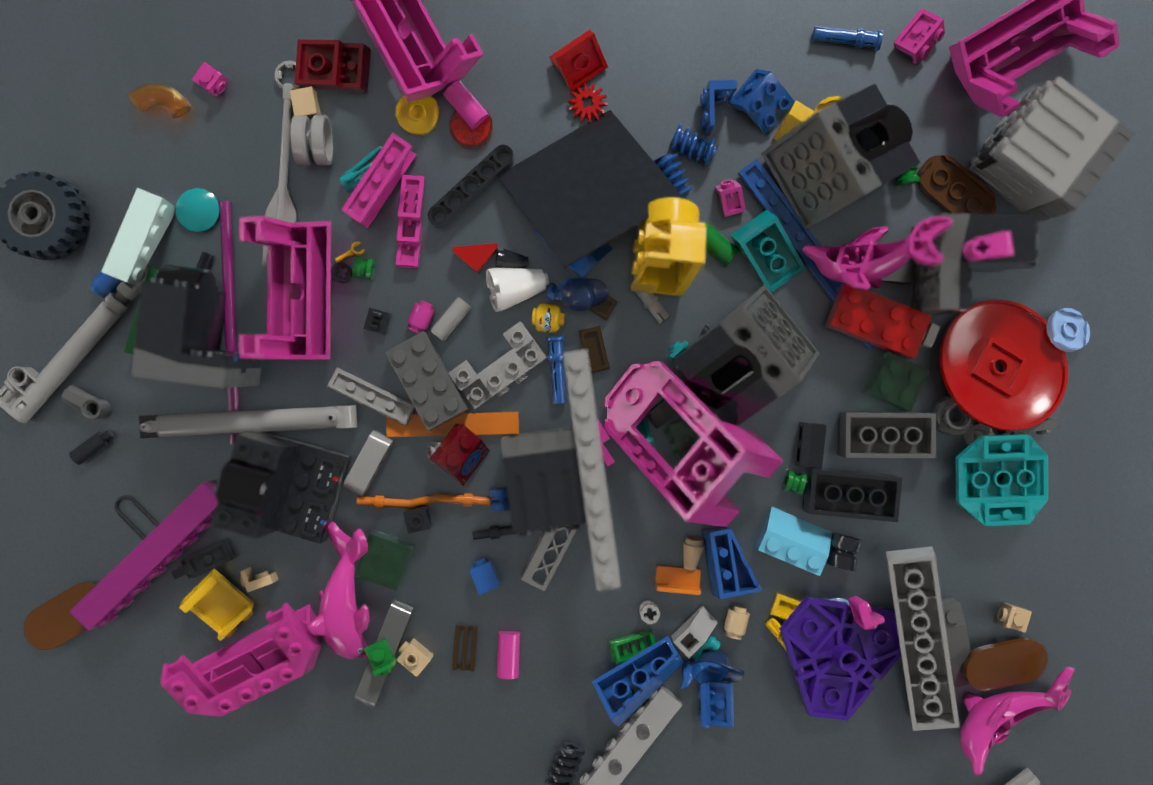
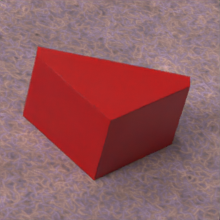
[452,243,499,274]

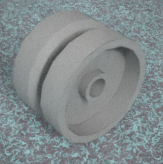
[290,115,334,166]

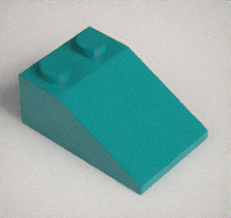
[730,210,806,293]

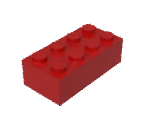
[825,283,932,359]

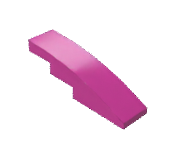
[395,175,425,269]

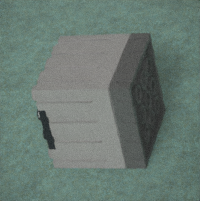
[968,76,1135,223]

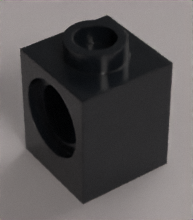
[403,504,433,534]

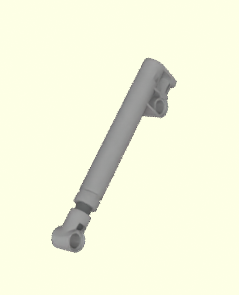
[0,266,149,423]

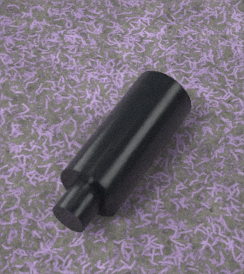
[69,430,114,465]

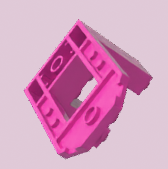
[604,361,783,527]

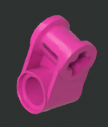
[963,231,1015,262]

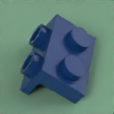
[698,680,734,729]

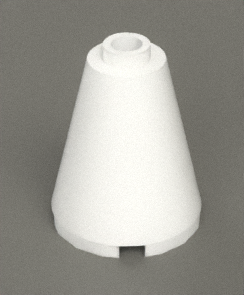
[486,268,549,312]

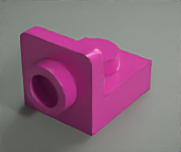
[192,61,228,97]
[715,180,746,217]
[848,596,885,630]

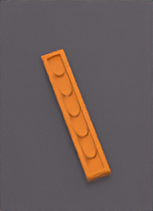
[386,412,519,437]

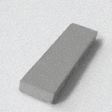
[327,368,415,426]

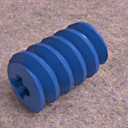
[670,123,719,167]
[654,153,693,199]

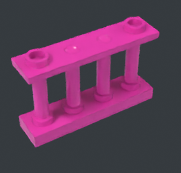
[342,133,417,228]

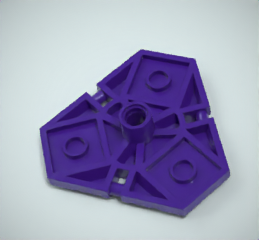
[779,597,901,721]

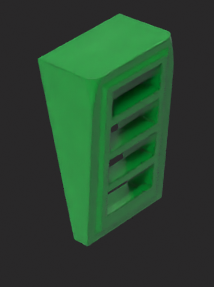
[607,629,656,665]

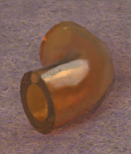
[128,84,192,118]

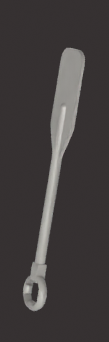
[262,61,301,274]

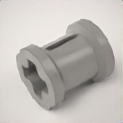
[639,600,660,624]

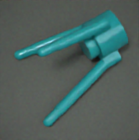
[340,146,382,193]

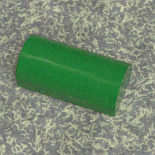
[705,222,740,267]

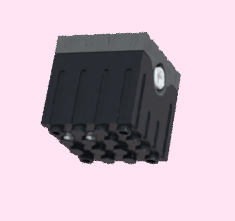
[501,427,588,536]

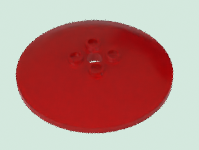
[940,299,1068,431]

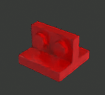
[549,29,608,91]

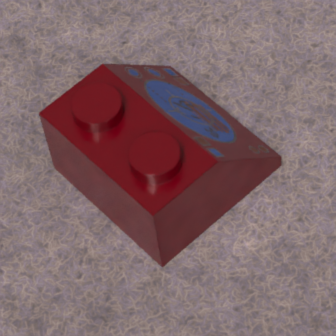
[429,424,490,486]

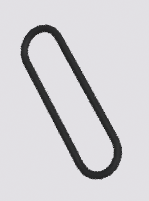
[115,495,159,540]

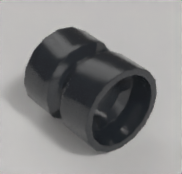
[826,533,862,571]

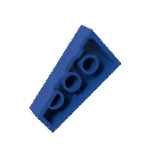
[592,636,684,727]

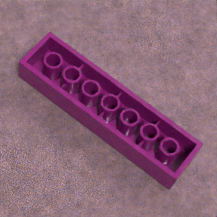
[70,480,232,631]

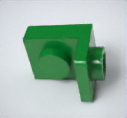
[364,637,397,676]

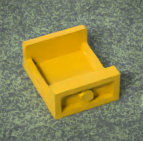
[179,569,254,641]

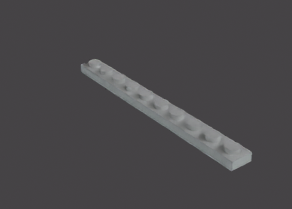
[563,350,621,591]

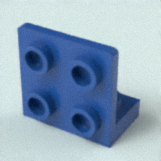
[728,69,795,135]
[700,80,737,136]

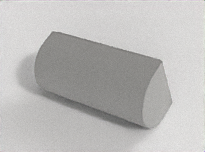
[431,297,472,341]

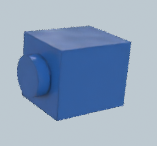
[469,558,501,595]

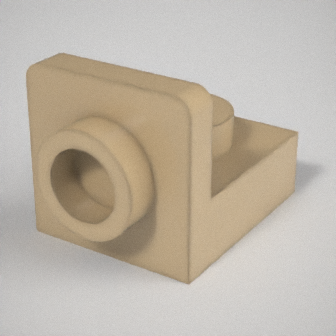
[240,567,279,592]
[997,603,1032,633]

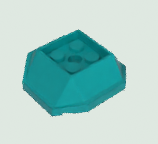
[955,434,1048,526]

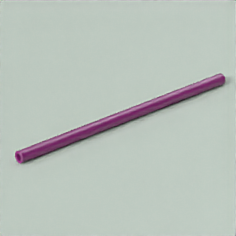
[219,201,241,444]

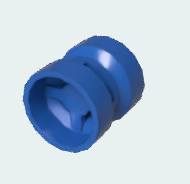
[489,487,510,512]

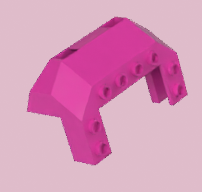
[351,0,484,103]
[949,0,1120,118]
[238,216,331,360]
[161,603,322,717]

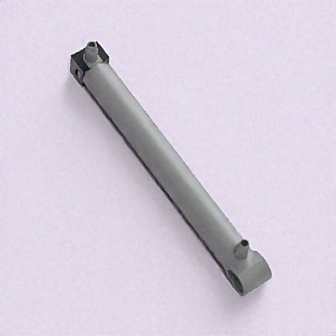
[139,405,357,439]

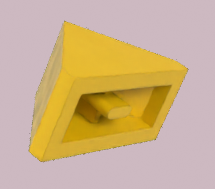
[773,100,814,141]

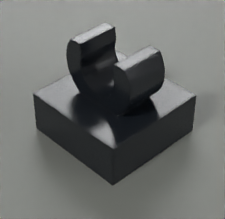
[363,308,392,335]

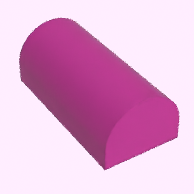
[443,80,489,130]
[497,631,520,679]

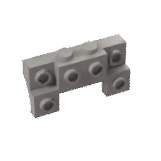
[448,321,547,409]

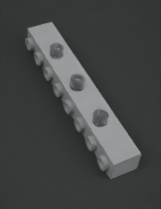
[578,685,682,785]

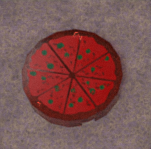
[449,108,493,149]

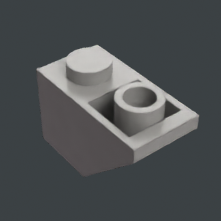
[671,606,718,658]

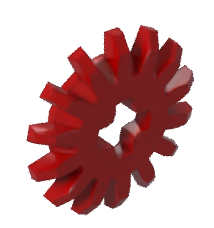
[568,83,608,123]

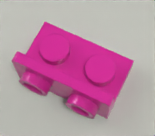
[893,8,945,65]

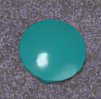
[175,188,220,232]

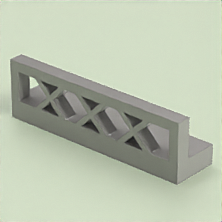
[520,526,577,591]

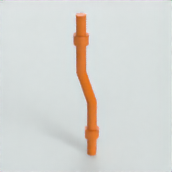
[357,493,491,509]

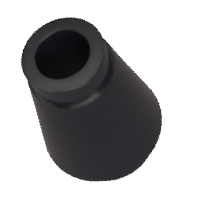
[495,248,528,269]

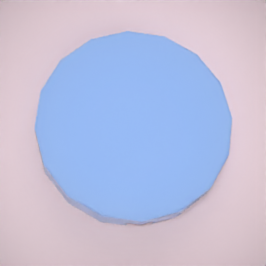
[1046,308,1090,352]

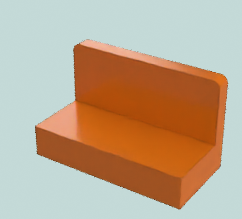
[655,565,701,595]

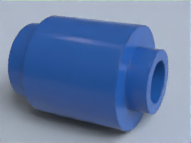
[90,270,122,298]

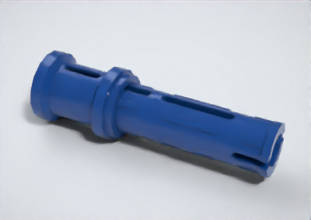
[812,26,883,51]
[545,336,567,404]

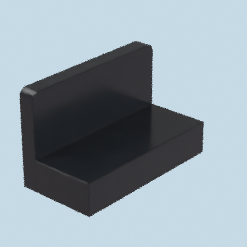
[795,422,826,468]

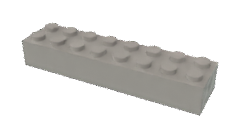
[886,547,960,731]

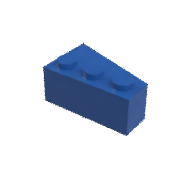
[702,526,763,599]

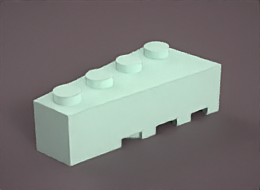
[101,188,176,286]

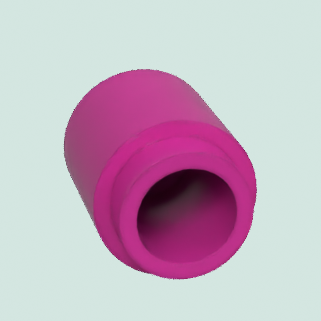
[407,300,436,333]

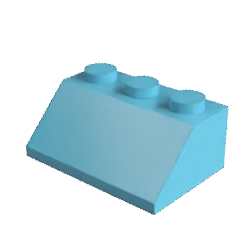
[754,506,832,576]

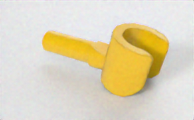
[335,241,365,263]

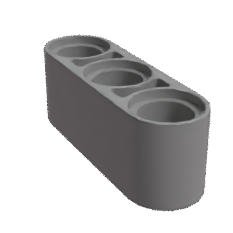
[343,430,393,497]

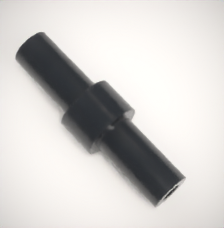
[472,525,517,540]

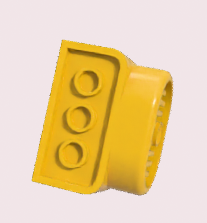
[630,198,706,296]

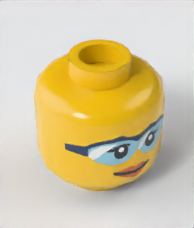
[532,303,565,333]

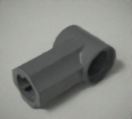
[61,385,111,419]

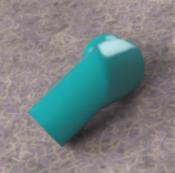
[692,636,720,660]

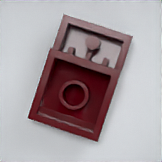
[294,39,371,93]

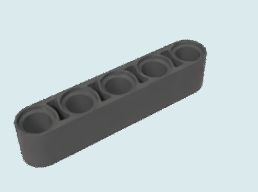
[354,599,414,708]

